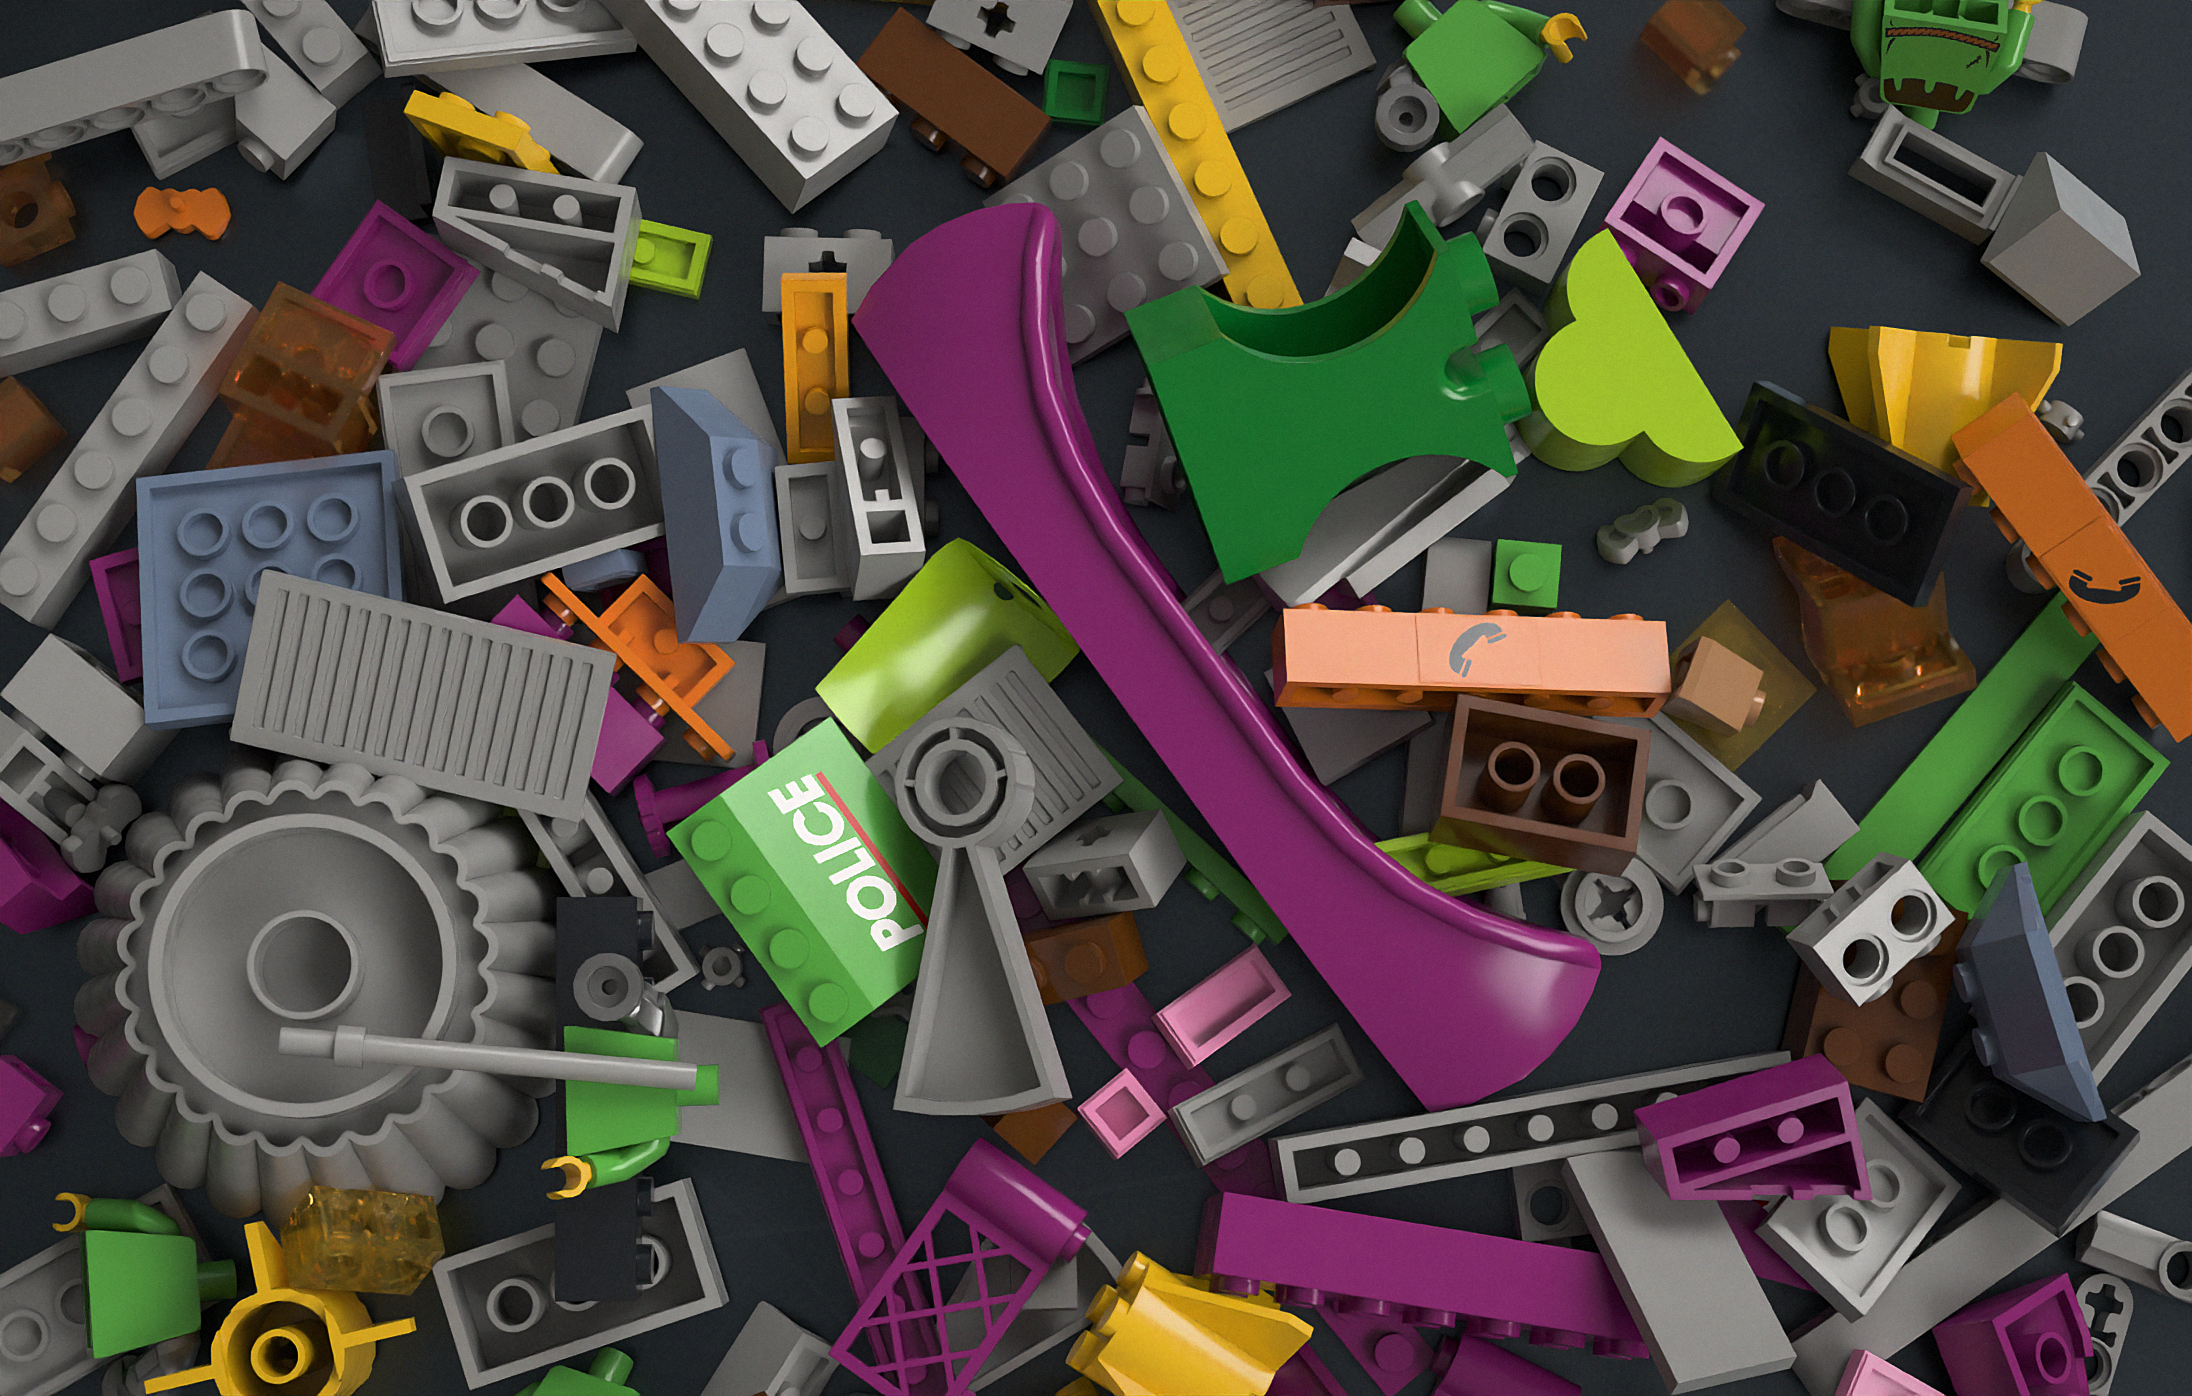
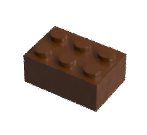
[1427,693,1652,878]
[1780,880,1969,1103]

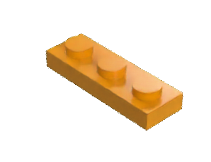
[781,273,851,464]

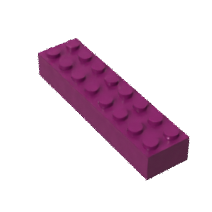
[1193,1192,1650,1361]

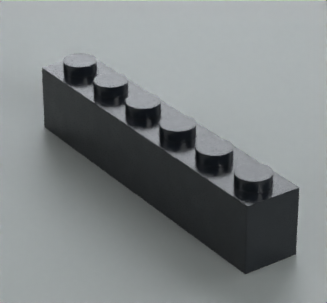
[555,897,655,1302]

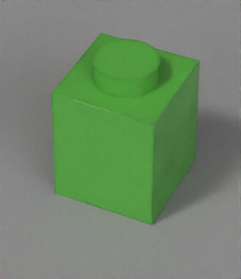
[1487,539,1562,617]

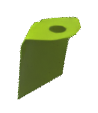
[815,537,1080,754]

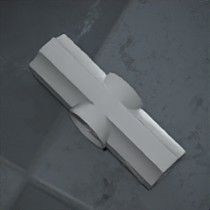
[1351,103,1537,251]
[2074,1209,2192,1305]

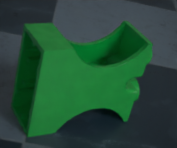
[1123,200,1532,585]

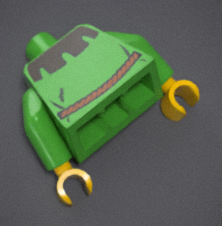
[1850,0,2043,130]

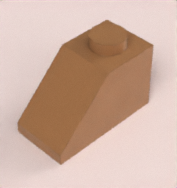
[1660,636,1766,738]

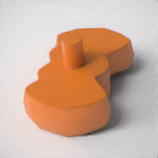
[133,187,231,241]

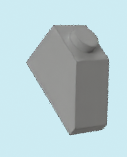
[233,43,337,181]

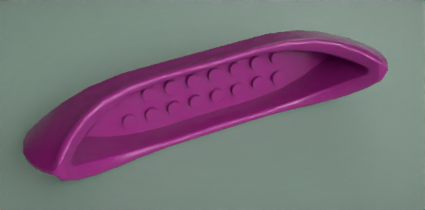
[851,202,1601,1113]

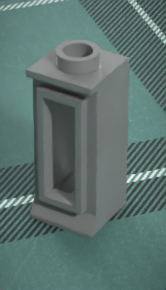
[1847,104,2024,246]
[1691,779,1860,928]

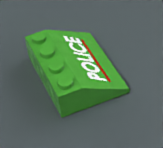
[666,716,939,1048]

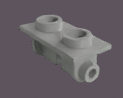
[1119,377,1186,512]
[1692,858,1834,928]

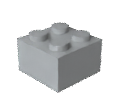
[0,633,182,786]

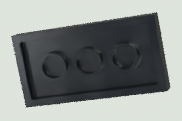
[1711,381,1974,608]

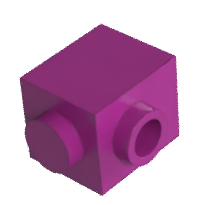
[0,1055,65,1157]

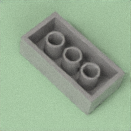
[391,403,666,606]
[1968,810,2192,1087]
[430,1177,730,1390]

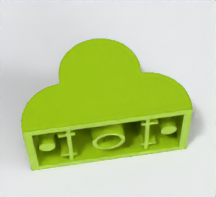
[1514,228,1744,488]

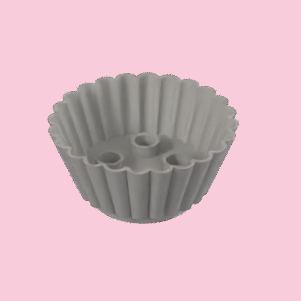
[74,744,571,1234]

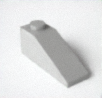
[830,395,926,601]
[0,711,128,848]

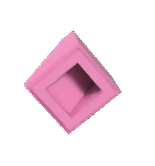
[1074,1068,1167,1161]

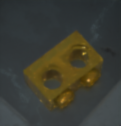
[279,1185,445,1295]

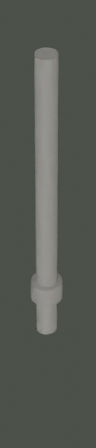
[279,1025,697,1091]

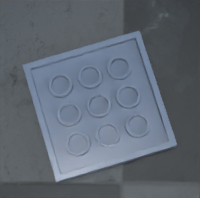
[136,449,407,731]

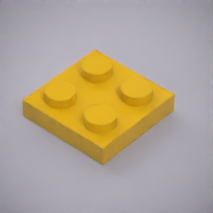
[403,90,560,175]

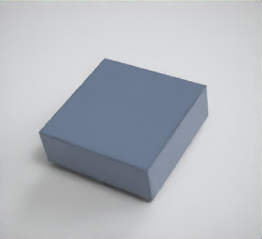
[561,549,649,593]

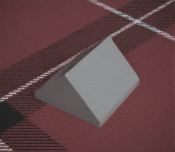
[1980,152,2141,327]

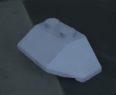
[650,386,785,644]
[1952,861,2107,1122]

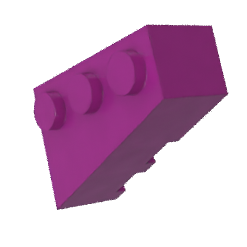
[489,594,669,798]
[1633,1053,1873,1200]

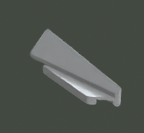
[1252,423,1531,612]

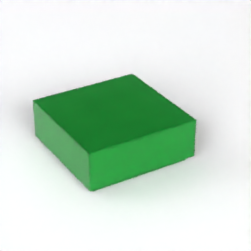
[1042,59,1110,131]

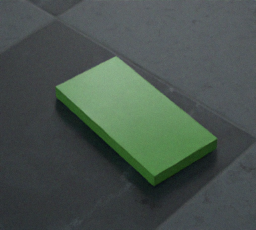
[1916,681,2171,927]

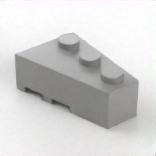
[432,156,642,334]

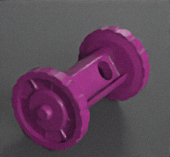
[633,739,772,858]

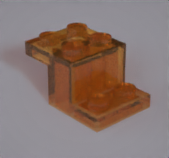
[204,281,398,470]
[1773,536,1977,728]

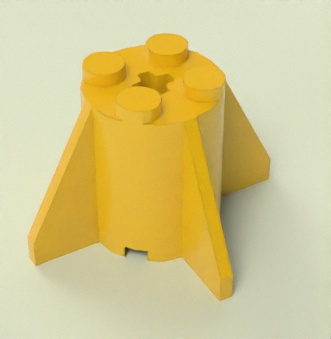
[1828,326,2063,507]
[144,1221,416,1396]
[1066,1251,1314,1396]

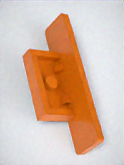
[540,571,736,764]

